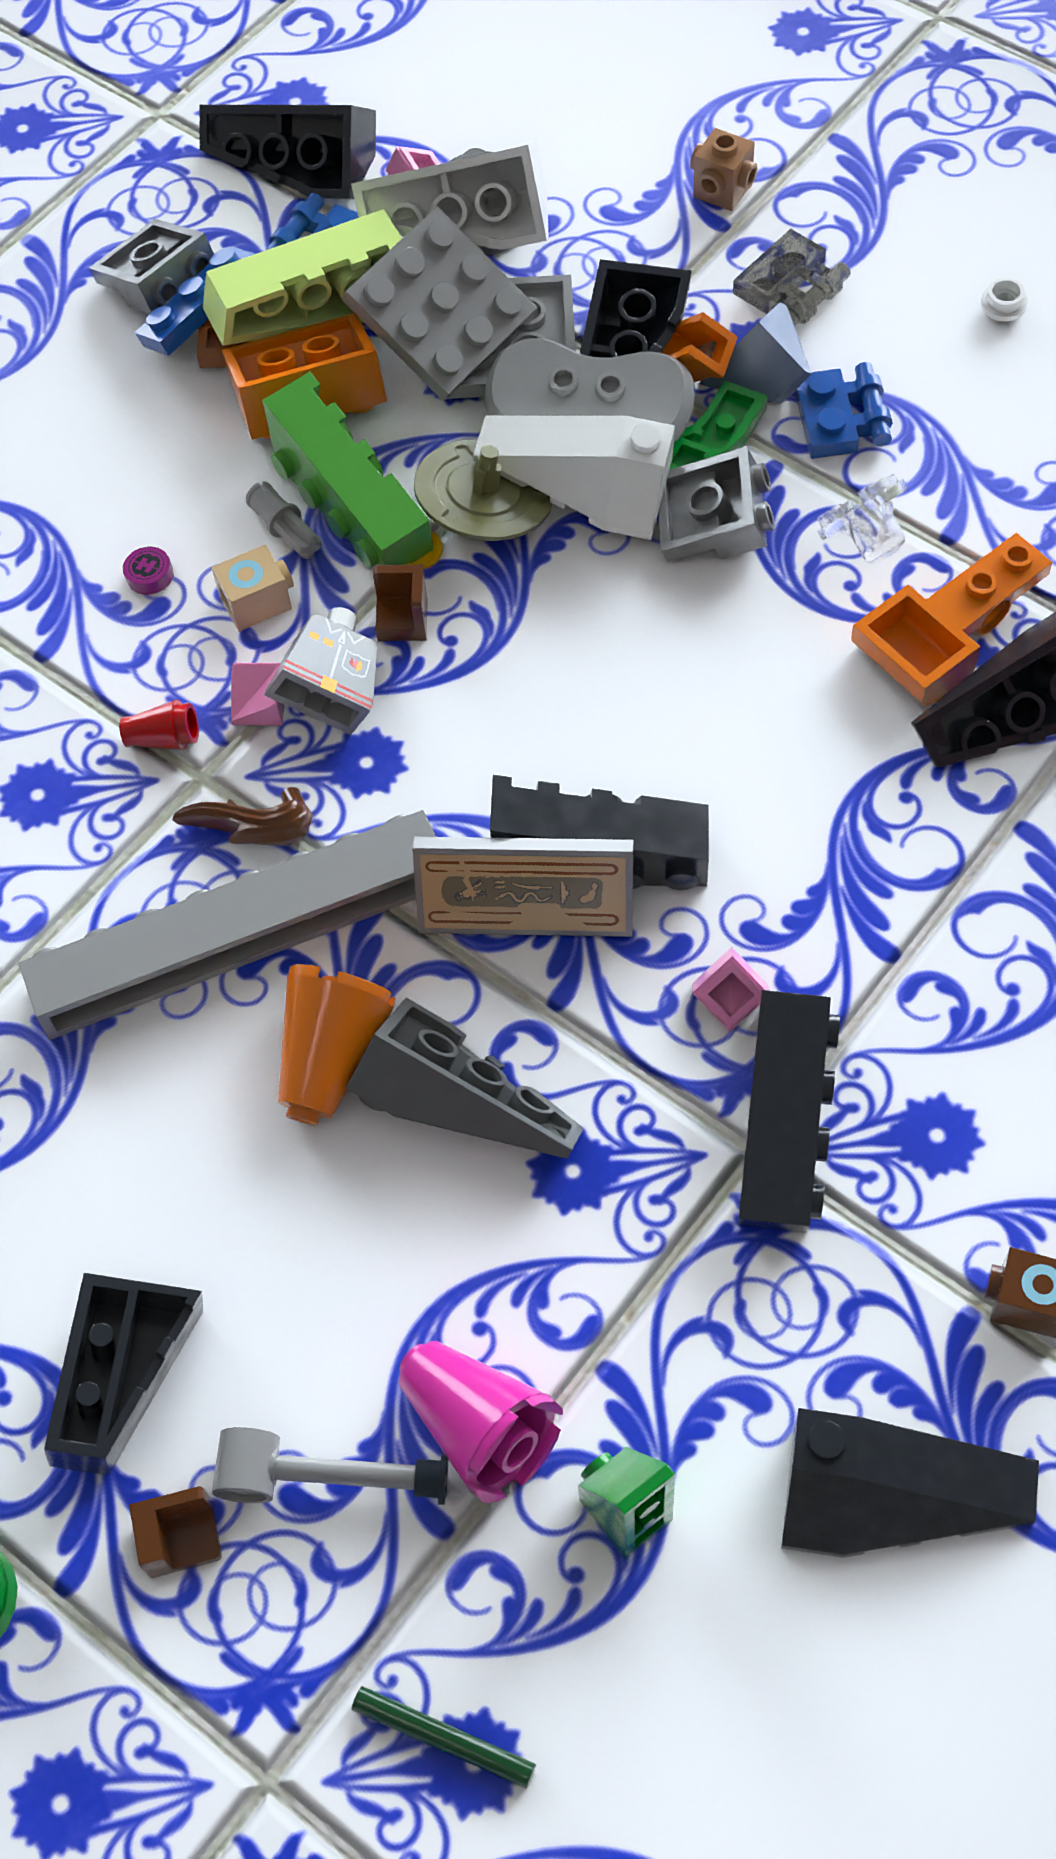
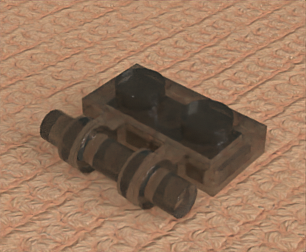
[732,228,851,327]

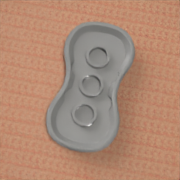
[484,338,695,442]

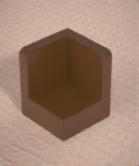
[373,564,428,642]
[129,1486,222,1578]

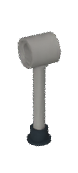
[212,1427,449,1505]

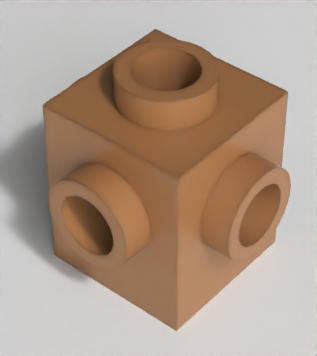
[690,127,758,211]

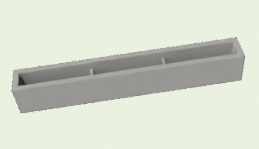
[18,810,436,1040]

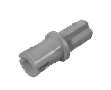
[246,481,322,559]

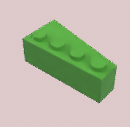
[262,371,433,569]

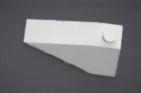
[473,416,675,540]

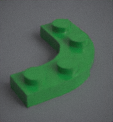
[669,380,768,470]

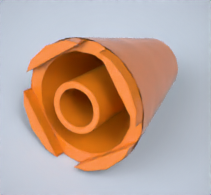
[278,964,396,1126]

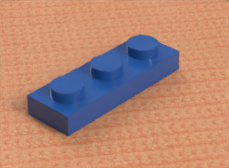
[134,245,255,356]

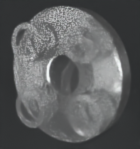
[816,473,908,563]

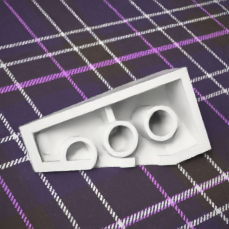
[351,143,549,250]

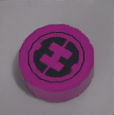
[123,546,174,595]

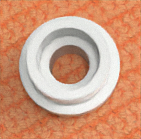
[981,277,1028,322]

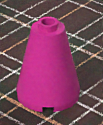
[399,1341,563,1503]

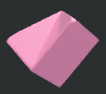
[231,663,285,726]
[692,947,770,1031]

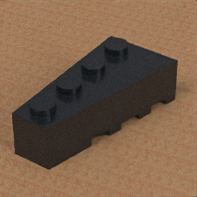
[490,774,709,890]
[738,990,840,1233]

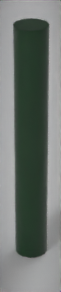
[351,1686,537,1789]

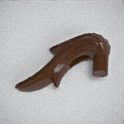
[172,787,313,846]

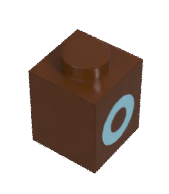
[984,1247,1056,1338]

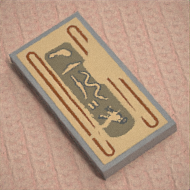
[412,837,633,937]

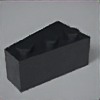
[44,1272,203,1475]

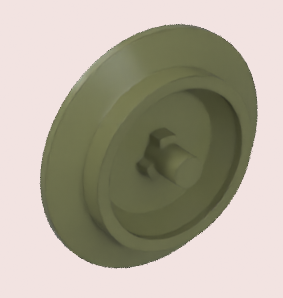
[414,440,553,541]

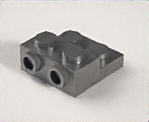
[89,218,214,314]
[658,446,775,562]

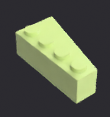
[203,209,402,346]

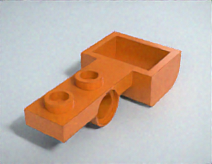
[851,532,1053,706]

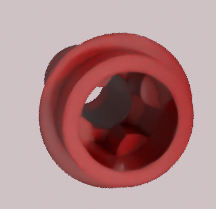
[119,699,199,750]

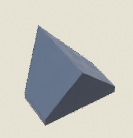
[698,302,812,405]

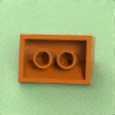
[222,313,387,440]

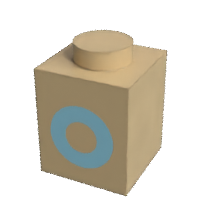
[211,544,294,632]

